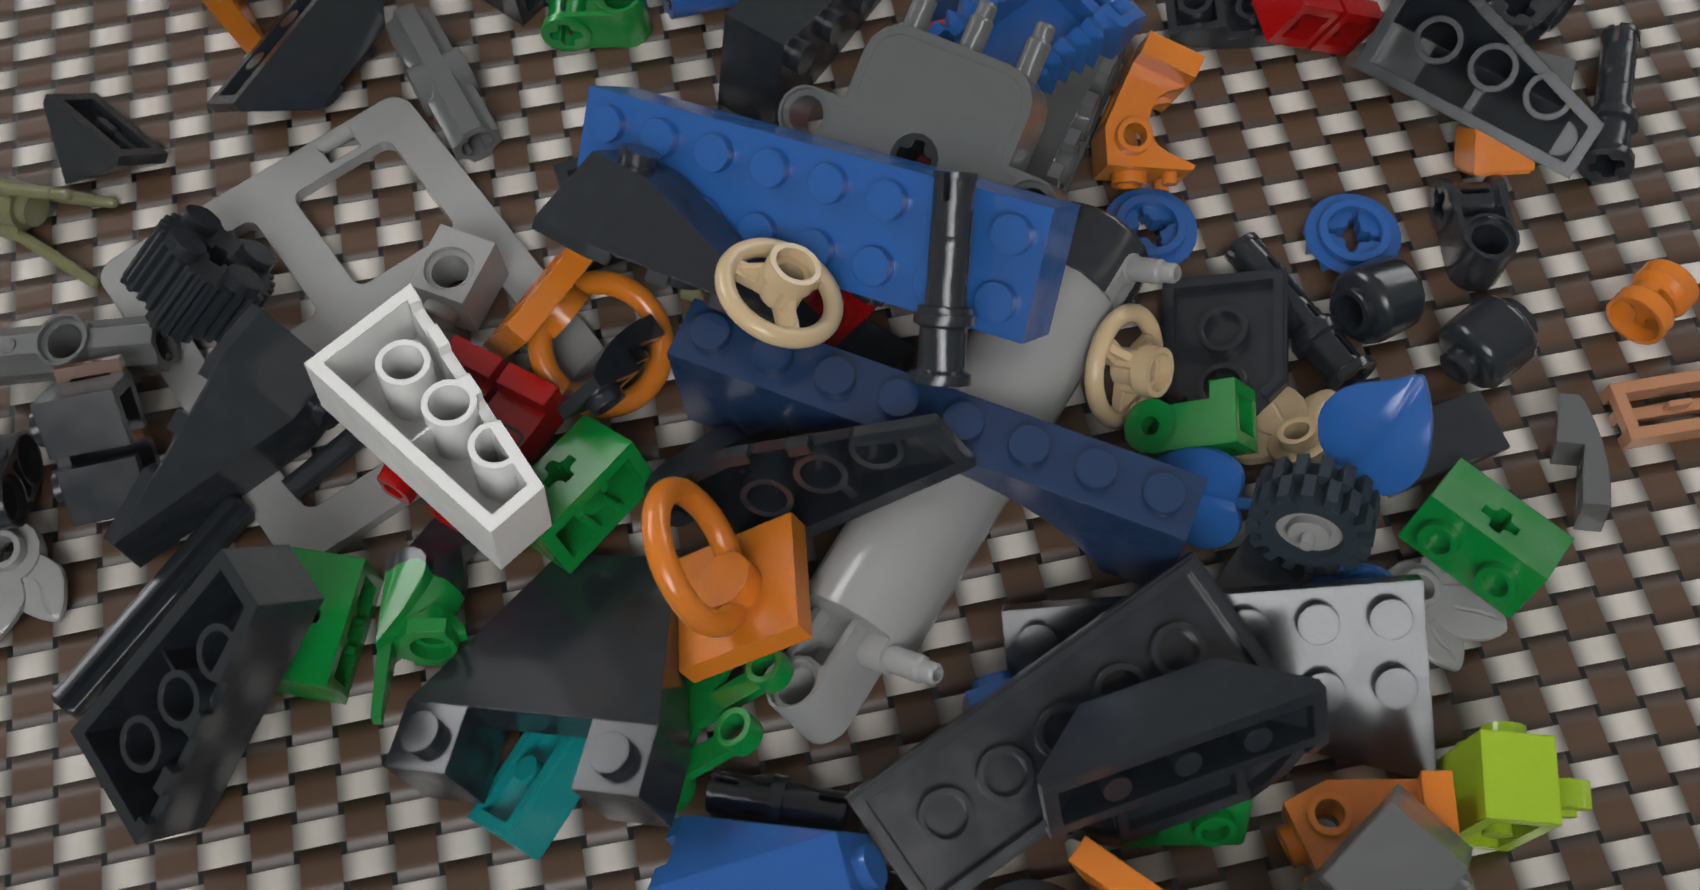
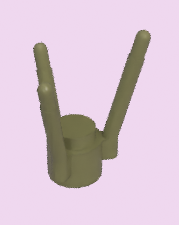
[0,176,119,288]

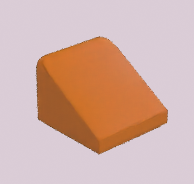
[1454,125,1535,177]

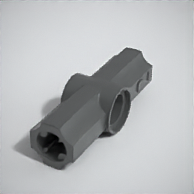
[385,3,502,162]
[0,313,181,386]

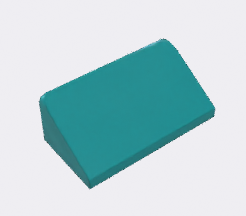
[467,732,587,860]

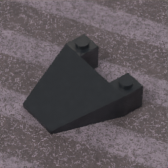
[384,554,690,828]

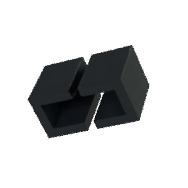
[29,370,161,527]

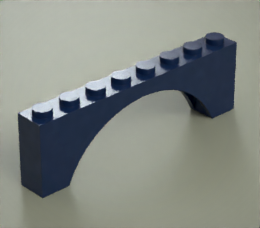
[667,298,1208,585]

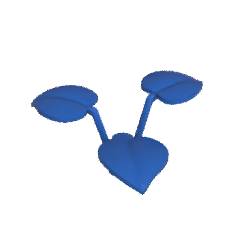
[1155,374,1433,582]

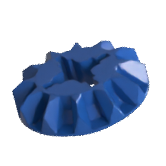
[1106,188,1198,264]
[1301,194,1401,274]

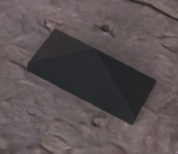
[43,93,169,185]

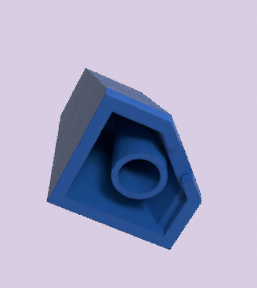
[648,815,888,890]

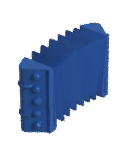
[926,0,1148,94]

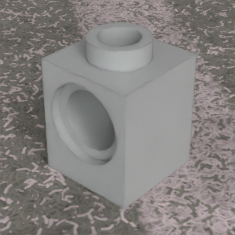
[406,224,509,333]

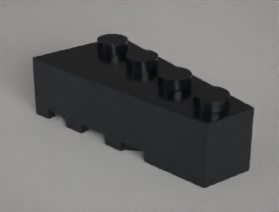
[718,0,881,126]

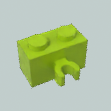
[1436,721,1593,852]

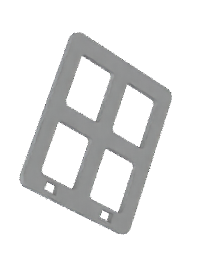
[101,97,604,554]

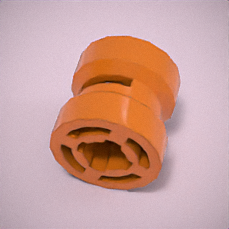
[1606,259,1700,345]

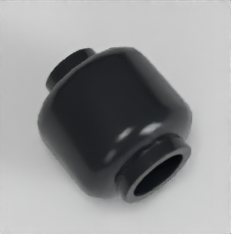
[1329,256,1425,344]
[1439,296,1538,388]

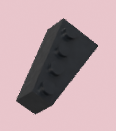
[70,544,324,845]

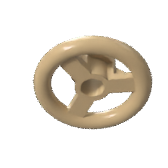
[714,238,844,349]
[1084,303,1174,429]

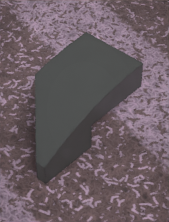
[1550,393,1611,532]

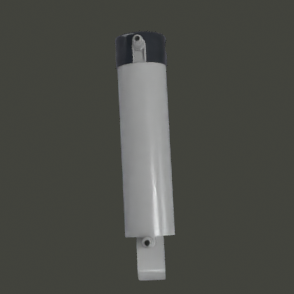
[766,201,1182,744]

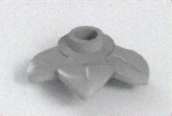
[0,523,68,642]
[1387,556,1508,672]

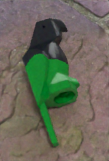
[370,518,479,725]

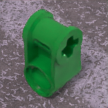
[541,0,653,52]

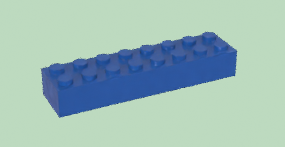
[577,85,1080,344]

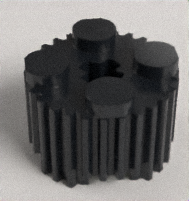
[120,204,276,344]

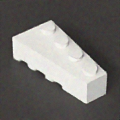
[304,283,552,570]

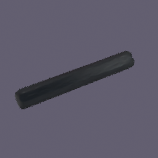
[51,495,255,717]

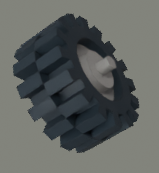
[1246,453,1381,576]

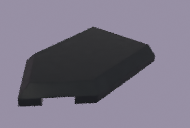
[1161,268,1289,417]

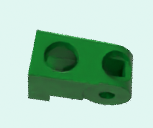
[1124,377,1258,459]

